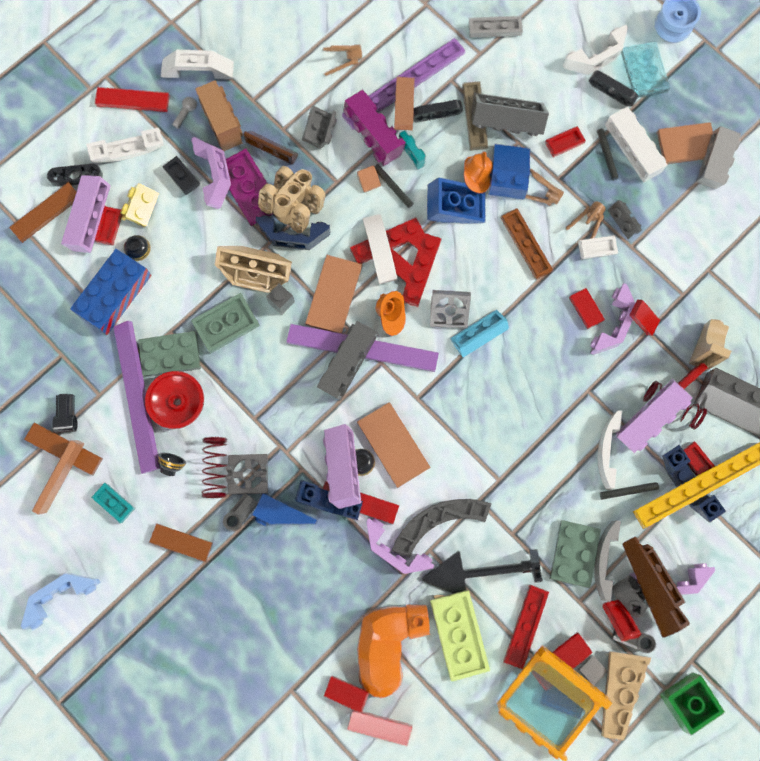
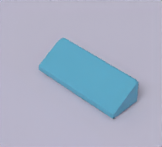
[450,310,509,357]

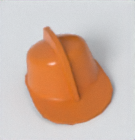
[464,152,493,193]
[375,291,406,336]

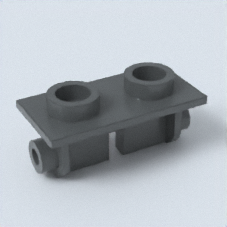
[607,200,642,239]

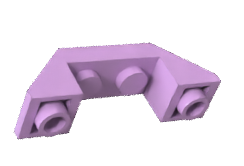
[192,137,231,209]
[590,283,635,355]
[366,518,434,574]
[629,563,715,595]

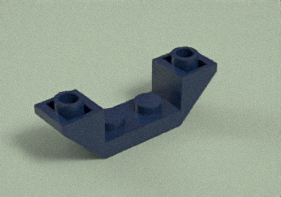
[255,215,331,250]
[662,445,726,522]
[295,480,363,520]

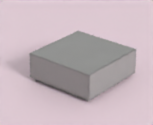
[578,655,608,685]

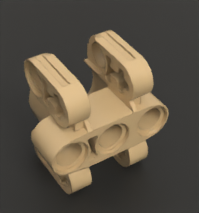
[258,166,326,233]

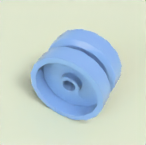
[655,0,701,43]

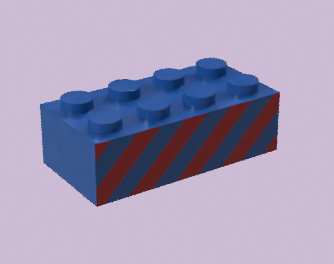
[70,249,152,335]

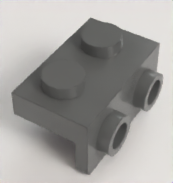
[302,106,337,149]

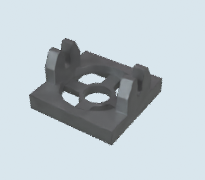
[430,290,471,329]
[226,454,268,495]

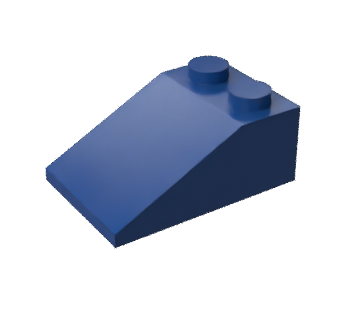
[488,144,530,200]
[427,177,486,223]

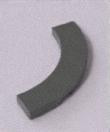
[391,499,492,558]

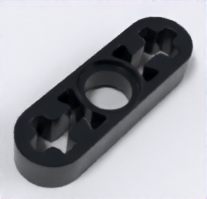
[589,70,638,107]
[413,100,463,122]
[47,164,103,187]

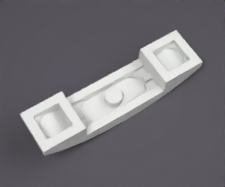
[86,128,164,162]
[363,214,397,284]
[598,411,622,490]

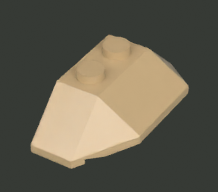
[215,246,292,293]

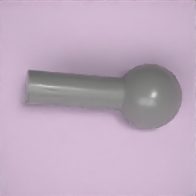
[172,97,197,129]

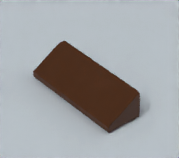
[243,131,299,165]

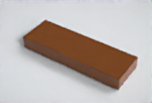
[149,523,213,562]

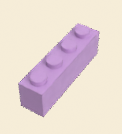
[61,175,111,253]
[616,379,692,453]
[323,424,361,509]

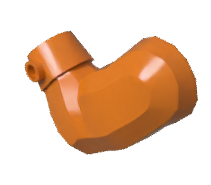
[357,604,430,698]

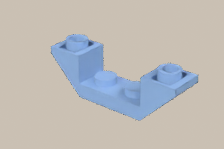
[21,574,101,630]

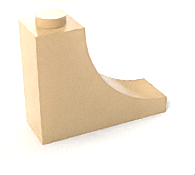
[689,319,731,371]

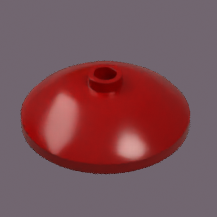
[145,371,204,429]

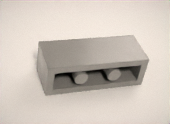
[696,126,741,189]

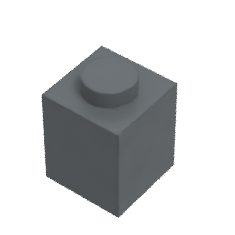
[266,283,295,315]

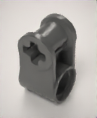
[612,575,649,618]

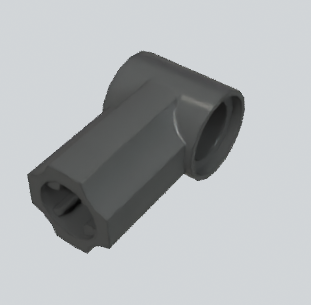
[223,493,258,532]
[612,629,656,653]

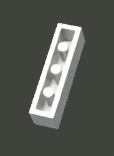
[605,107,667,182]

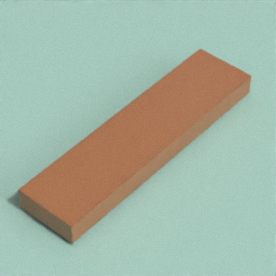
[394,77,414,131]
[32,440,85,514]

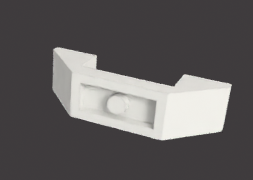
[563,25,628,75]
[161,50,234,79]

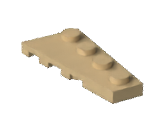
[601,651,651,740]

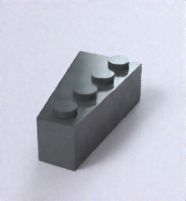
[317,321,378,400]

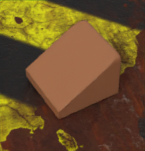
[357,165,381,193]

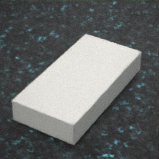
[578,235,618,260]

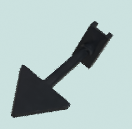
[422,549,543,594]

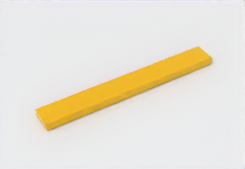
[632,442,760,529]

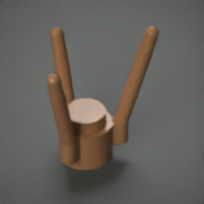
[323,44,362,76]
[525,169,564,206]
[566,201,606,239]

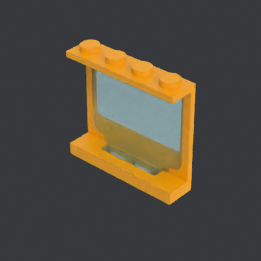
[497,645,612,761]

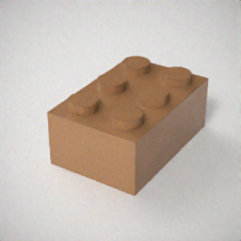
[195,80,243,151]

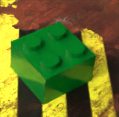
[659,672,726,736]

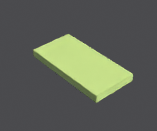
[430,590,490,682]

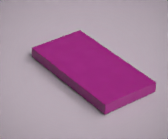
[226,149,273,226]

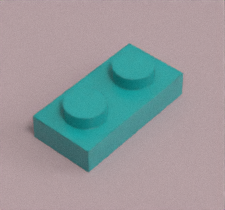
[399,130,426,170]
[91,483,136,524]

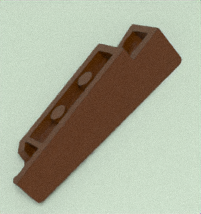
[622,536,690,638]

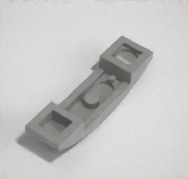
[594,521,621,602]

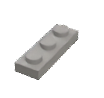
[468,16,523,38]

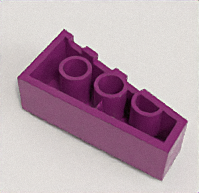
[343,89,406,167]

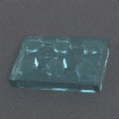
[621,42,670,98]

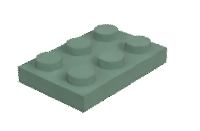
[191,293,260,354]
[138,331,201,378]
[550,520,601,588]

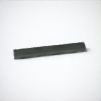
[597,128,619,181]
[374,164,414,208]
[600,482,659,500]

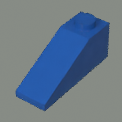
[252,493,317,526]

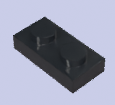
[162,156,200,195]

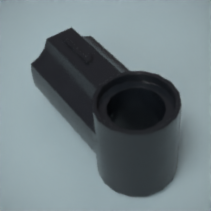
[52,394,78,433]

